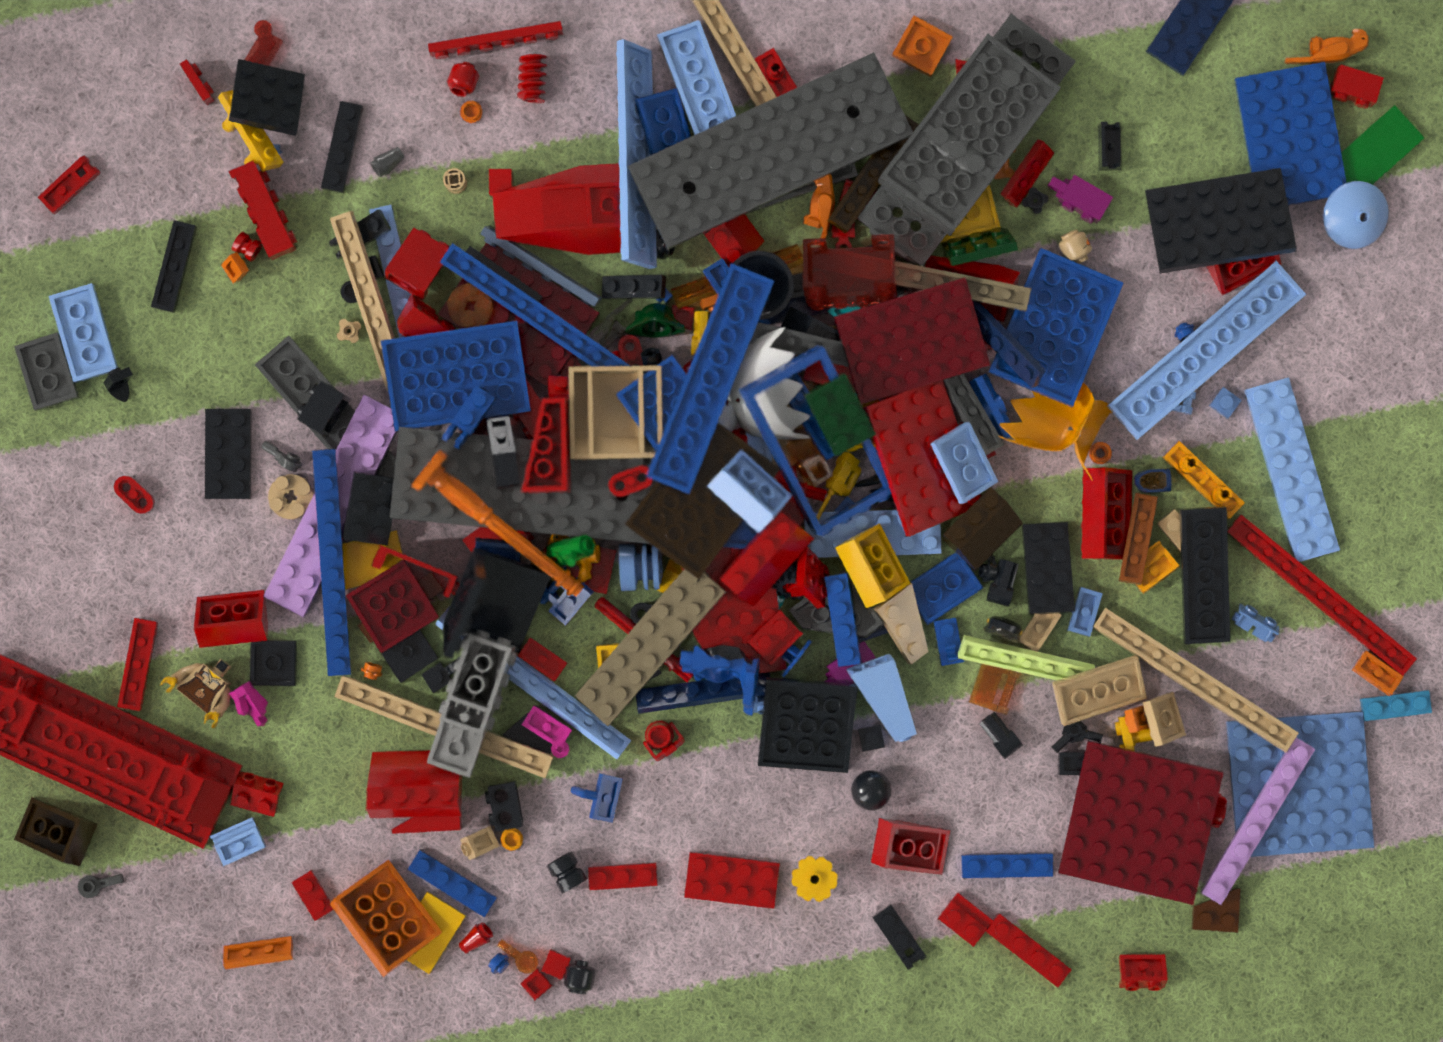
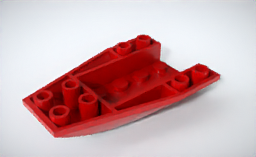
[492,163,621,255]

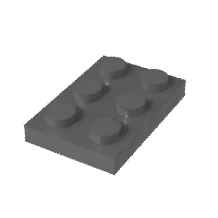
[14,332,79,411]

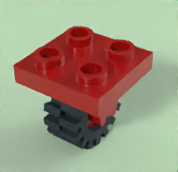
[773,547,829,609]

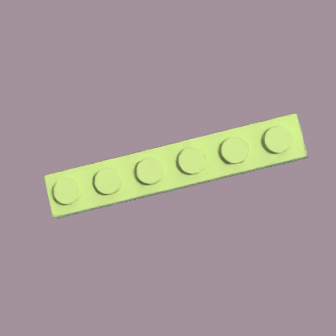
[958,635,1095,681]

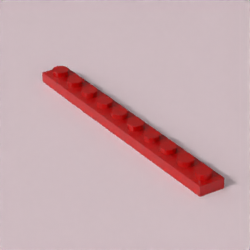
[1227,515,1417,676]

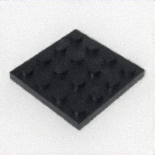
[757,677,858,773]

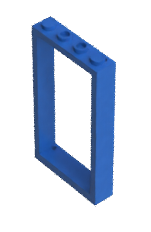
[739,345,892,536]

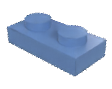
[1067,587,1103,637]

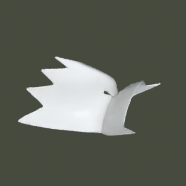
[687,327,810,440]

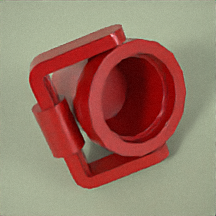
[642,720,685,761]

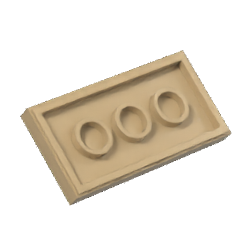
[1052,655,1147,726]

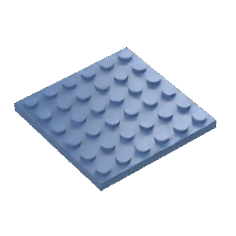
[1226,711,1374,857]

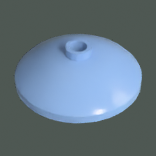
[1323,181,1389,249]

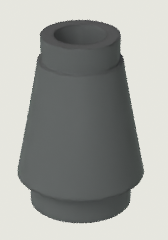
[370,147,405,177]

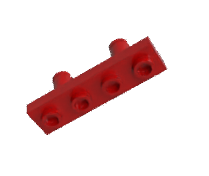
[754,47,797,97]

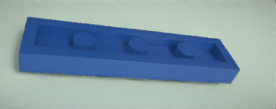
[825,573,862,667]
[408,849,497,917]
[961,853,1053,878]

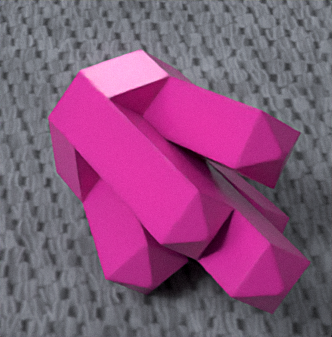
[230,681,268,726]

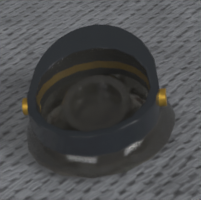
[983,616,1023,645]

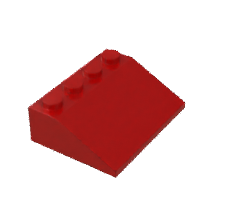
[366,750,462,818]

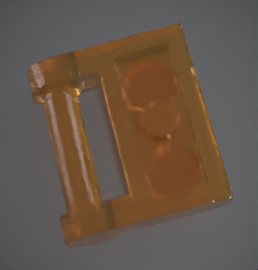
[968,664,1021,715]

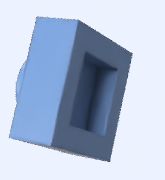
[1209,387,1241,419]

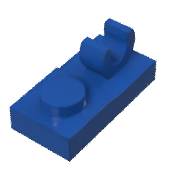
[933,618,964,666]

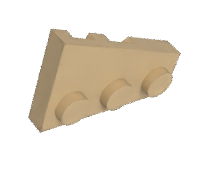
[874,583,929,665]

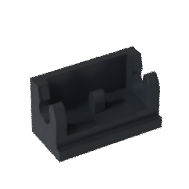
[1098,122,1122,171]

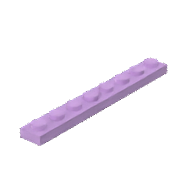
[1200,737,1315,905]

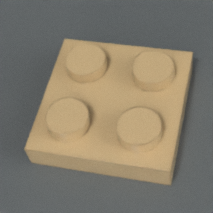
[1143,692,1186,747]

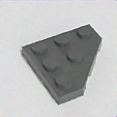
[789,570,884,638]

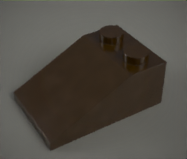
[14,797,97,866]

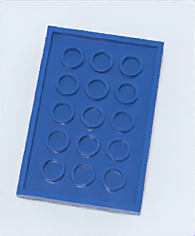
[1234,62,1346,206]
[988,248,1124,407]
[381,321,531,431]

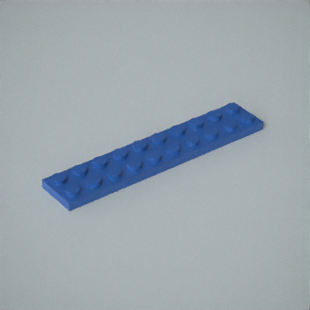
[646,264,774,494]

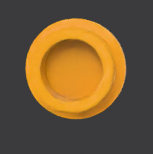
[501,828,523,851]

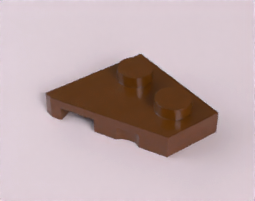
[1191,888,1241,933]

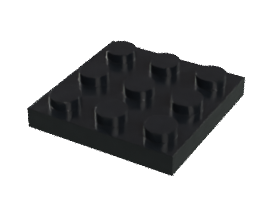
[228,59,305,136]

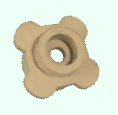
[337,319,361,343]

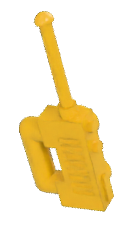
[816,452,862,521]

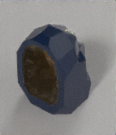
[1134,469,1172,493]

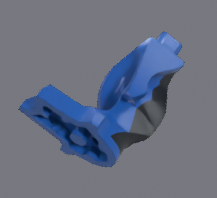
[680,645,760,716]

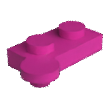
[522,705,572,758]

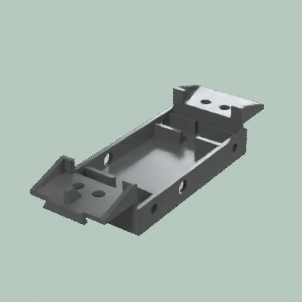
[857,14,1076,266]

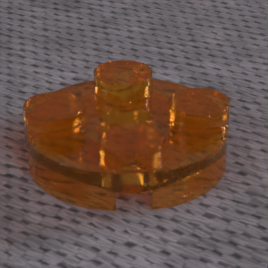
[447,283,493,328]

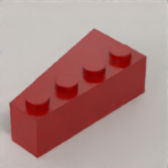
[228,160,298,260]
[521,398,571,494]

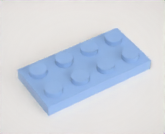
[49,283,118,383]

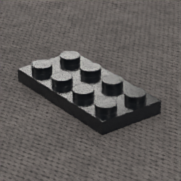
[205,409,252,499]
[1022,522,1075,615]

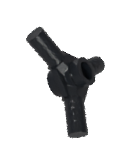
[1051,721,1103,753]

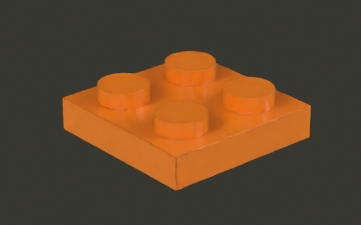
[892,15,953,77]

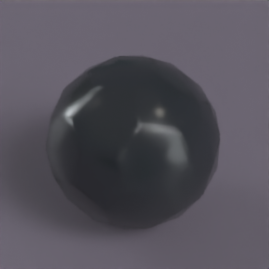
[851,770,892,811]

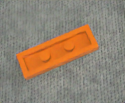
[223,936,293,970]

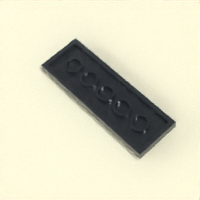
[1179,506,1230,645]

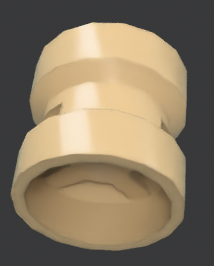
[443,168,467,194]

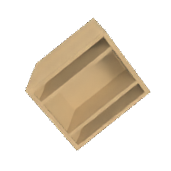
[569,366,662,459]

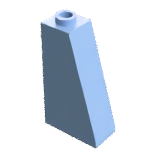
[847,654,917,742]

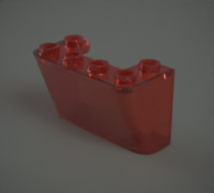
[803,234,897,310]

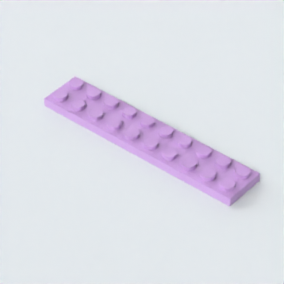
[264,395,397,617]

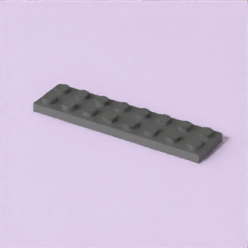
[255,335,396,477]

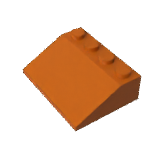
[330,859,442,978]

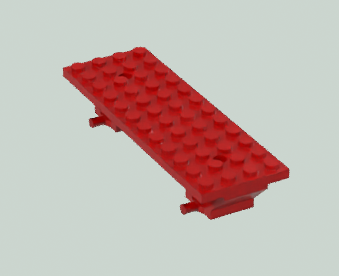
[0,654,244,849]

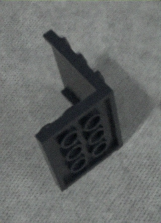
[442,547,551,659]

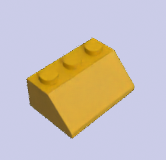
[835,523,911,608]

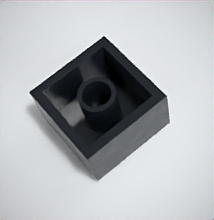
[297,381,351,437]

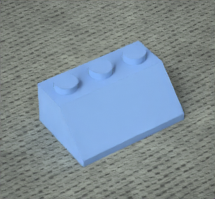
[708,450,792,533]

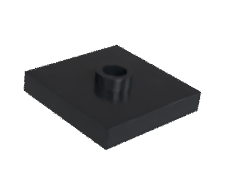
[378,630,439,683]

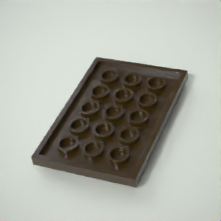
[624,422,780,579]

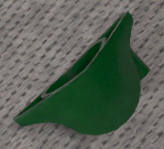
[626,303,685,338]

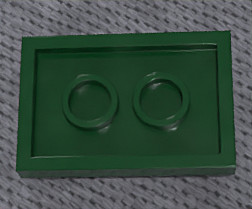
[942,227,1018,266]
[804,373,876,456]

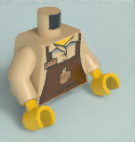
[160,659,231,728]

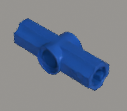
[969,373,1011,441]

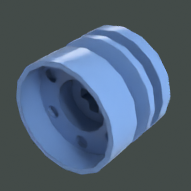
[619,543,663,591]

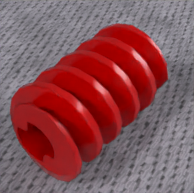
[517,54,547,103]

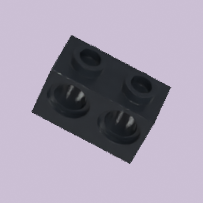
[485,781,524,831]

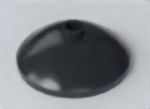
[727,251,794,320]

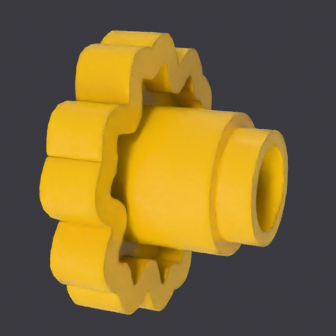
[791,855,838,902]

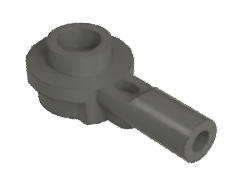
[261,441,302,472]
[78,874,124,898]

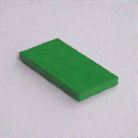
[1341,105,1425,185]

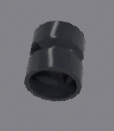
[546,851,587,893]

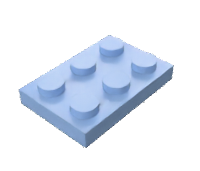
[930,422,998,504]

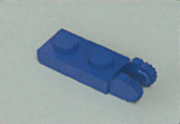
[442,386,496,450]

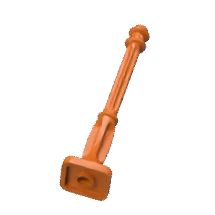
[411,450,584,597]

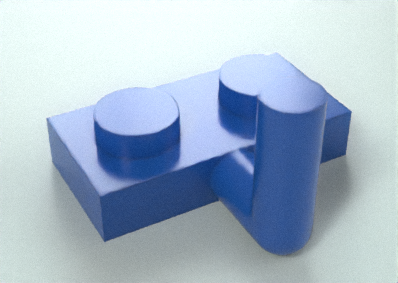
[571,773,623,823]

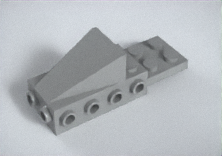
[427,630,517,778]

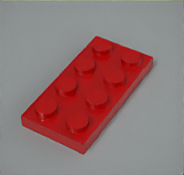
[684,852,780,909]

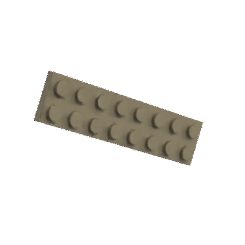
[575,570,727,726]

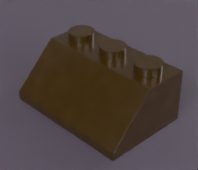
[943,487,1023,571]

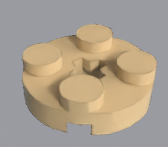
[268,474,314,520]

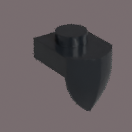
[103,367,133,402]

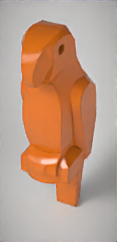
[1285,29,1368,64]
[804,174,835,247]

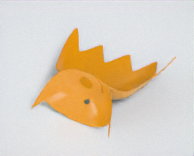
[999,382,1112,481]

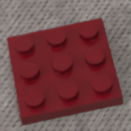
[345,559,440,653]

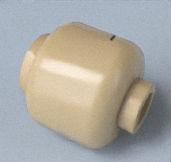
[1059,229,1092,264]

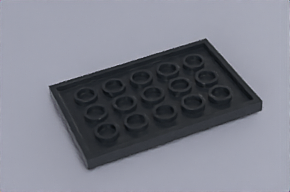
[1145,168,1297,274]

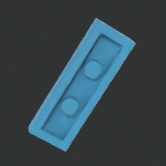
[1360,690,1432,721]

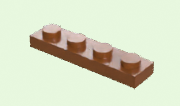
[1119,493,1158,585]

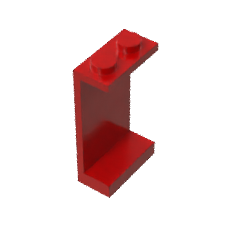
[371,545,459,598]

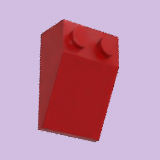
[871,818,951,875]

